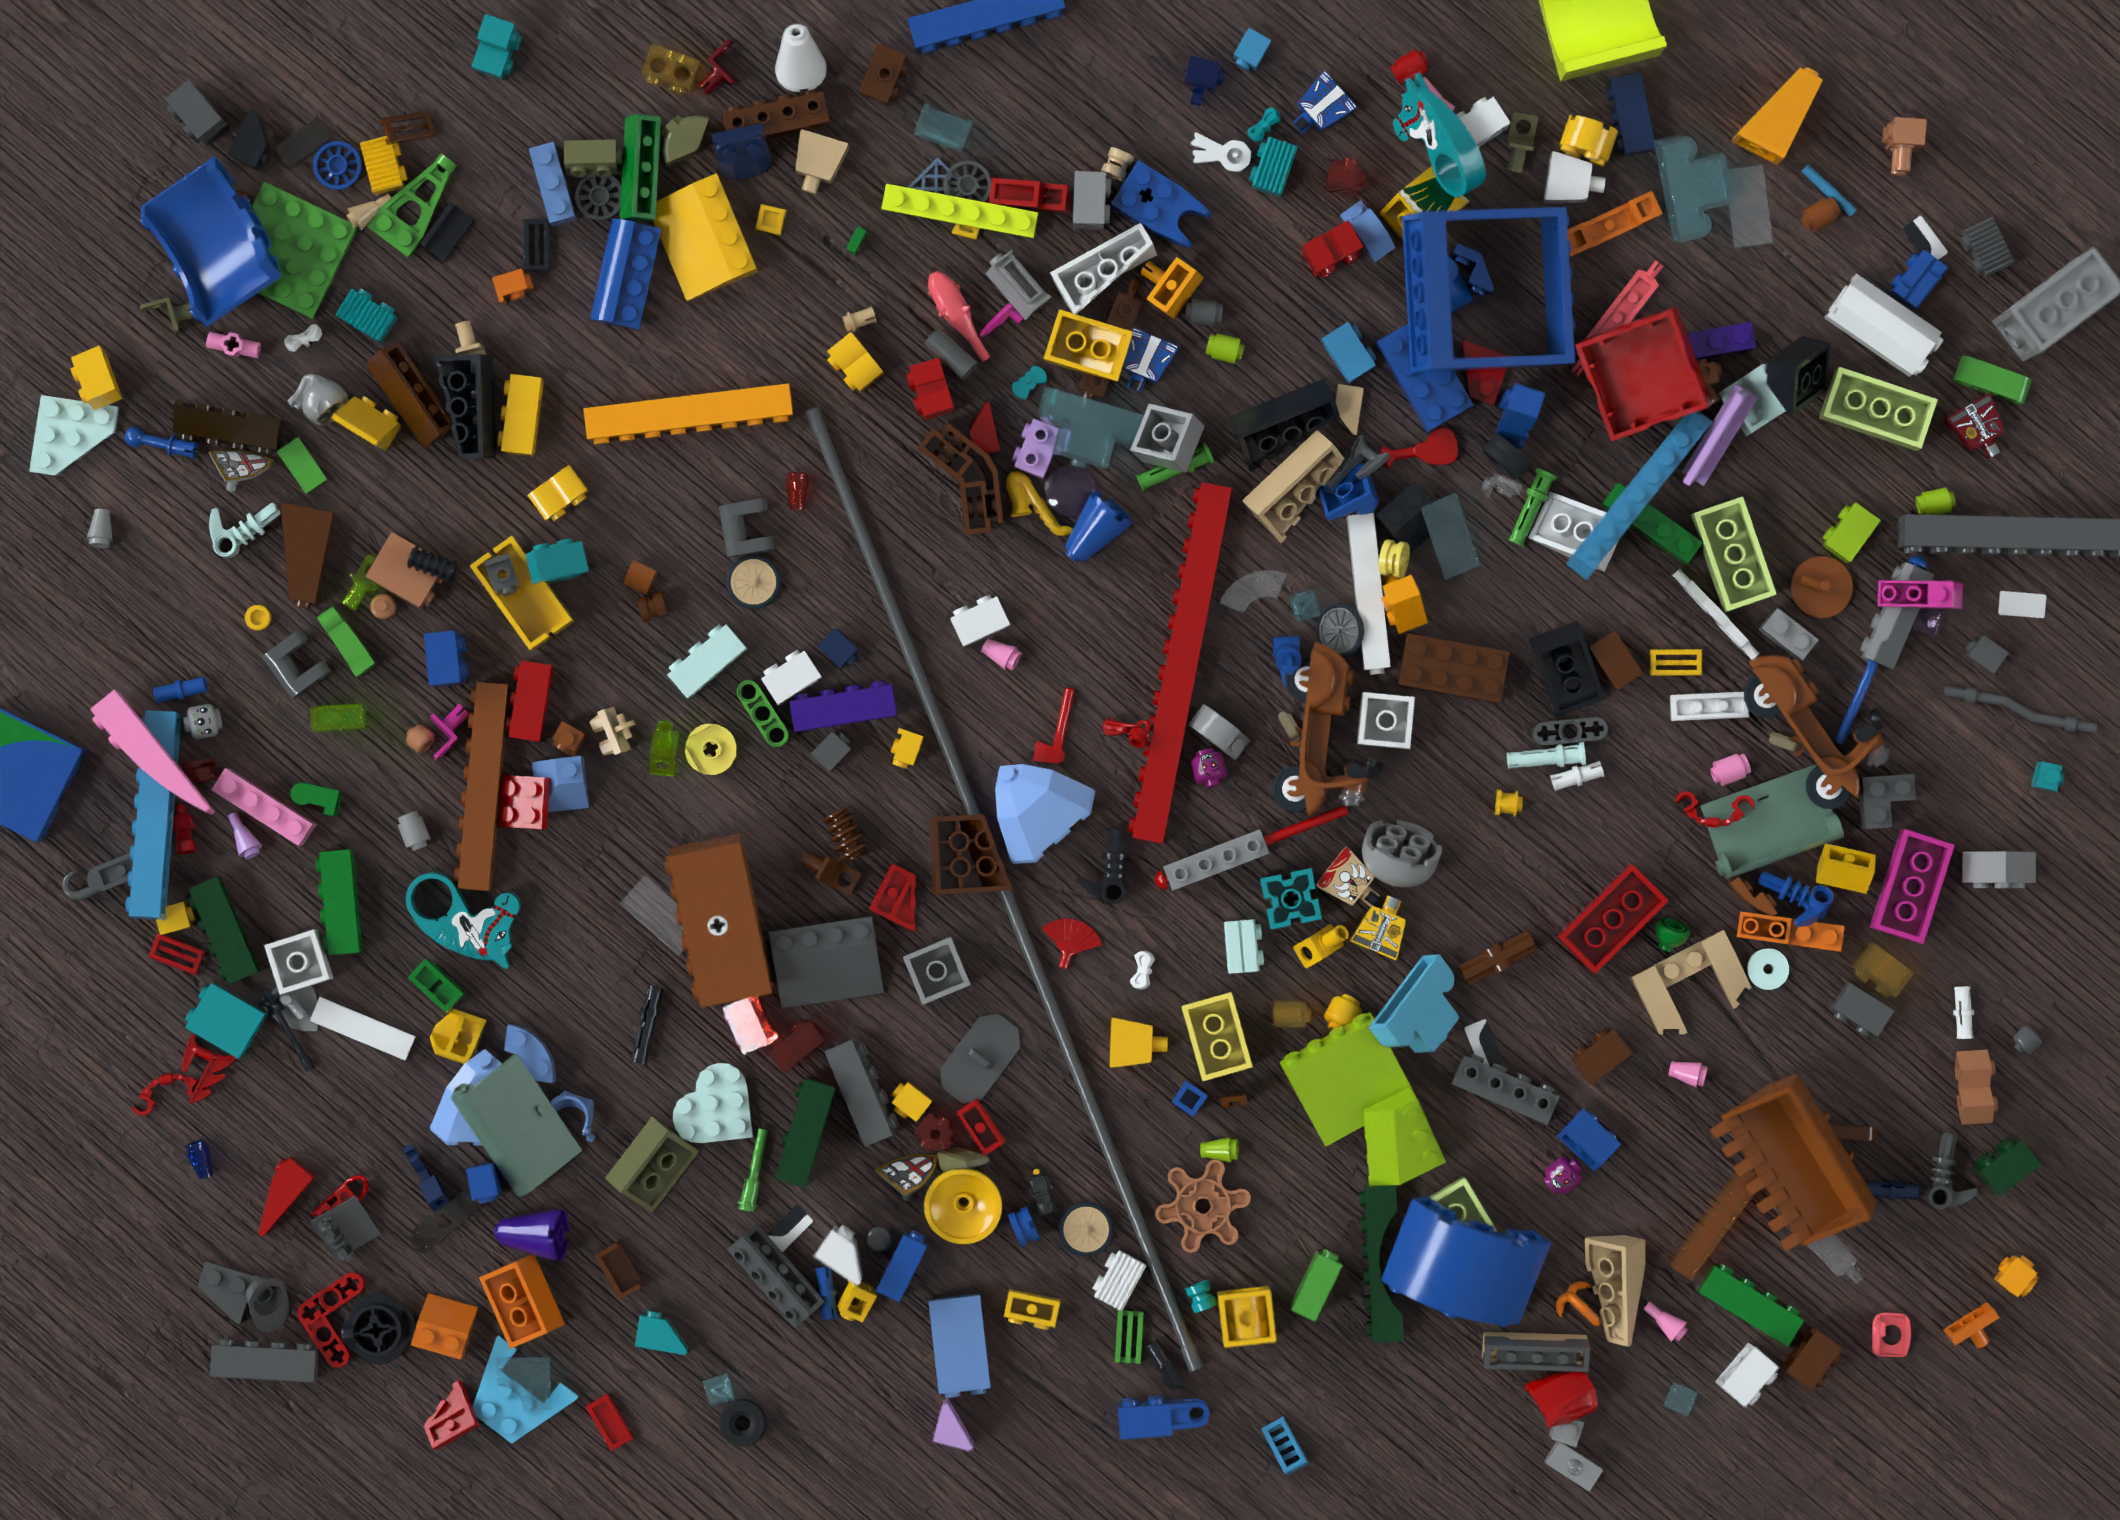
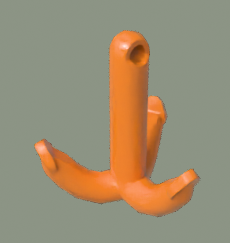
[1556,1281,1602,1326]

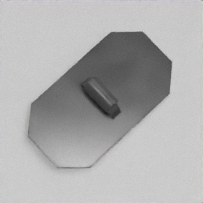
[940,1013,1020,1104]

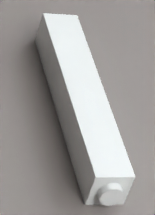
[1347,513,1390,675]

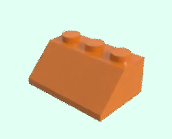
[479,1254,565,1349]

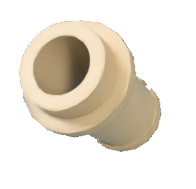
[842,306,877,332]

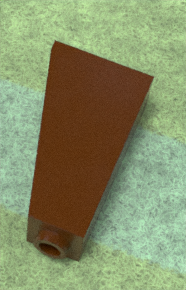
[281,502,336,608]

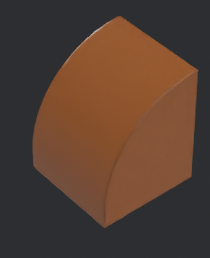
[624,560,658,596]

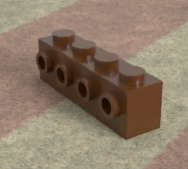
[722,89,831,139]
[365,341,453,449]

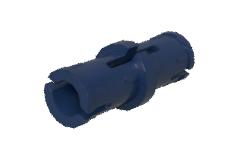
[1866,1180,1919,1201]

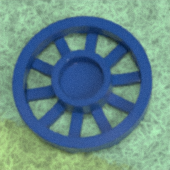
[313,141,362,190]

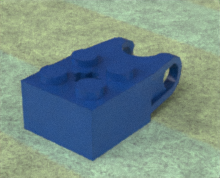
[1111,160,1211,249]
[1117,1395,1210,1440]

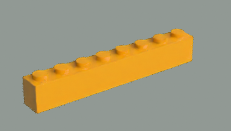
[583,383,794,445]

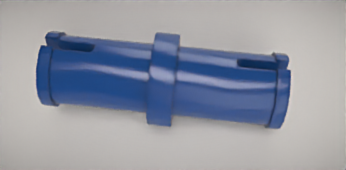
[153,676,208,704]
[815,1267,839,1320]

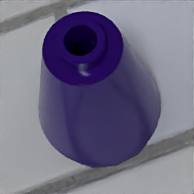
[494,1209,569,1261]

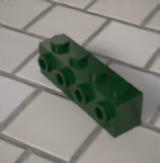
[187,877,261,984]

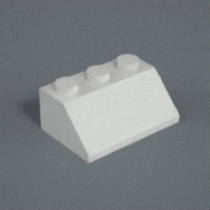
[815,1224,863,1286]

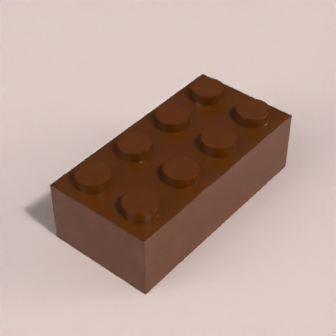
[1397,634,1510,704]

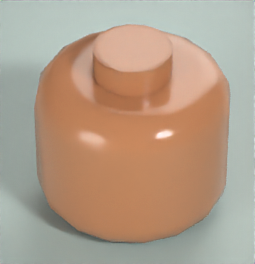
[370,594,397,620]
[406,724,435,754]

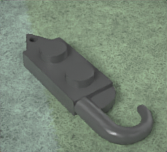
[62,853,133,901]

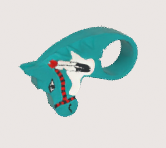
[1393,73,1486,197]
[406,871,521,969]

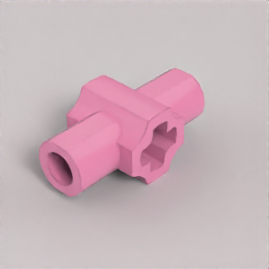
[206,332,261,359]

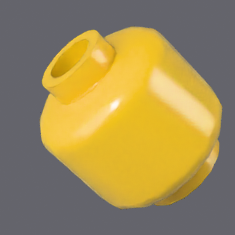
[1324,994,1362,1030]

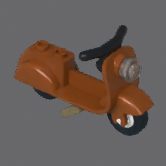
[1272,642,1384,817]
[1744,655,1891,809]

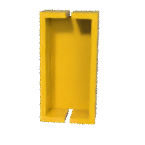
[470,536,575,651]

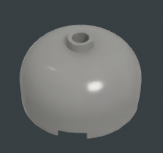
[1362,819,1442,888]

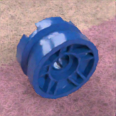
[1008,1206,1040,1247]

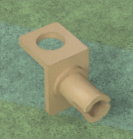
[455,321,486,355]

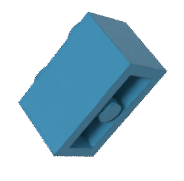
[1321,322,1377,384]

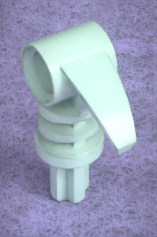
[209,503,281,558]

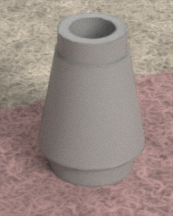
[87,509,113,548]

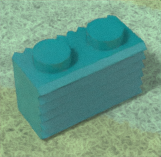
[1249,137,1298,198]
[335,288,398,344]

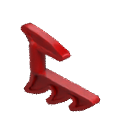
[182,1035,236,1104]

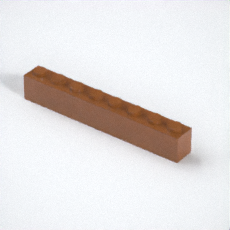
[454,682,510,891]

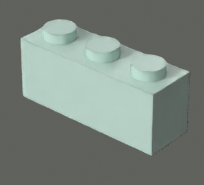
[667,624,747,699]

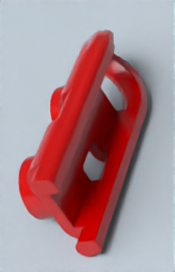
[310,1175,369,1217]

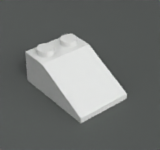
[1528,491,1619,572]

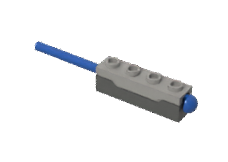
[1834,556,1934,745]

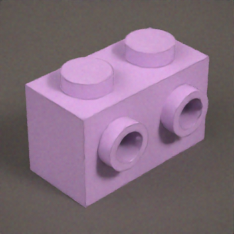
[1012,418,1062,480]

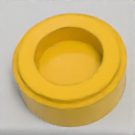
[245,605,272,631]

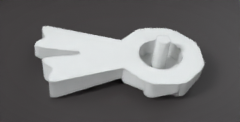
[1191,133,1251,172]

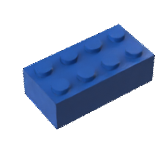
[1375,324,1474,433]

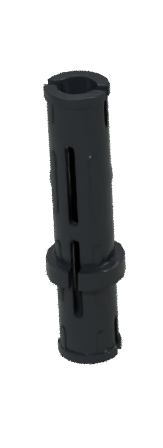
[631,985,664,1064]

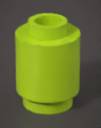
[1205,333,1245,364]
[1915,487,1956,515]

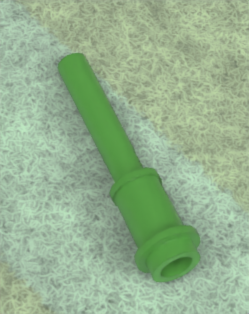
[738,1128,769,1212]

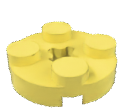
[685,724,737,775]

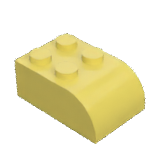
[1181,992,1253,1081]

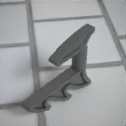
[1327,434,1390,489]

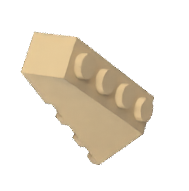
[1242,430,1345,544]

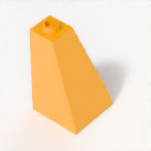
[1731,67,1823,165]

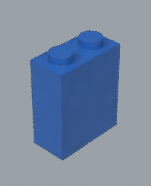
[876,1230,928,1302]

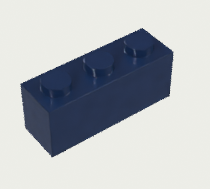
[1605,72,1656,157]

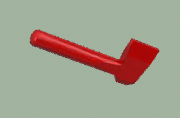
[1033,687,1075,764]

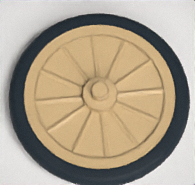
[726,555,781,609]
[1059,1202,1114,1257]

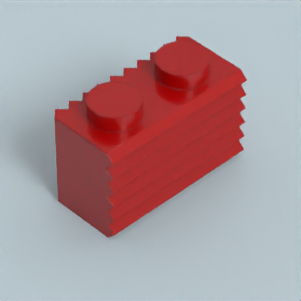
[957,1098,1006,1155]

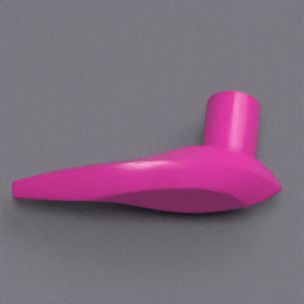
[979,303,1023,338]

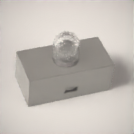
[1544,1441,1603,1492]

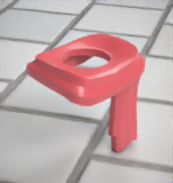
[1872,1313,1911,1357]

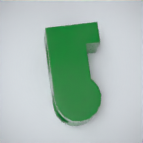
[290,783,343,816]

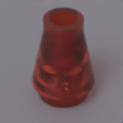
[784,472,810,510]

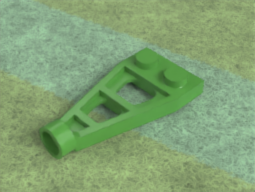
[367,153,457,258]

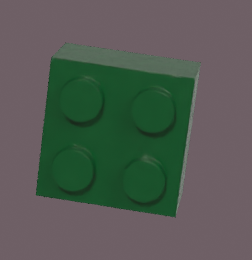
[1972,1137,2041,1196]

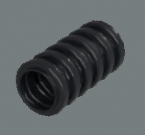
[407,546,458,583]

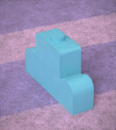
[1369,954,1459,1053]

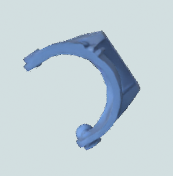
[550,1091,595,1142]

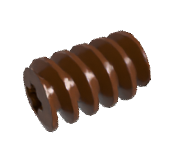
[822,805,871,862]

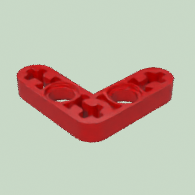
[297,1272,365,1368]

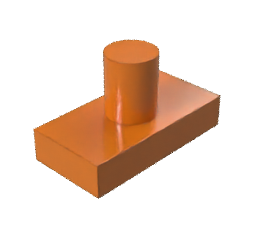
[1943,1302,1999,1348]

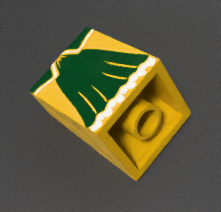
[1379,166,1473,240]

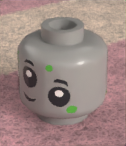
[183,704,222,740]

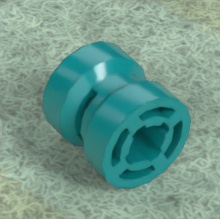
[1185,1280,1218,1313]

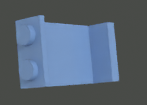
[928,1293,991,1398]

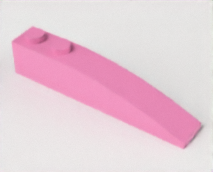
[90,690,215,815]

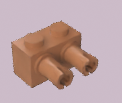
[1882,117,1927,176]

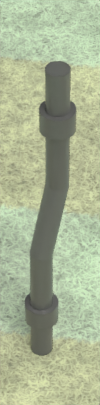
[1944,686,2097,733]

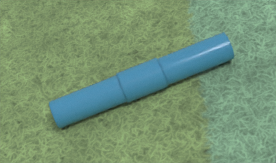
[1801,164,1857,217]

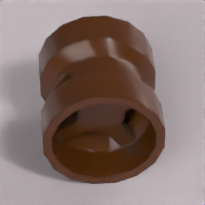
[637,591,669,623]

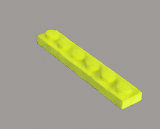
[881,184,1038,238]

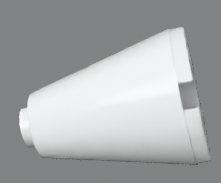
[775,24,826,92]

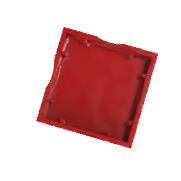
[1575,306,1713,442]

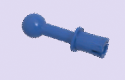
[124,427,198,459]

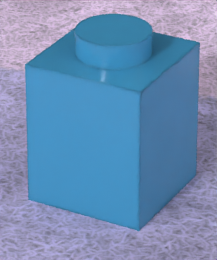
[1233,28,1271,71]

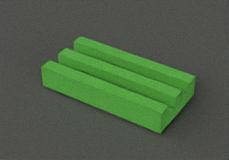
[1115,1310,1144,1364]

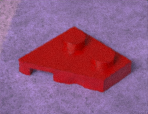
[1462,340,1510,406]

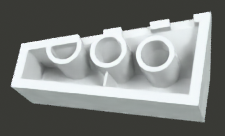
[1050,223,1157,315]

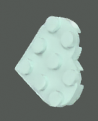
[673,1063,753,1143]

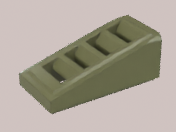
[937,1147,989,1172]

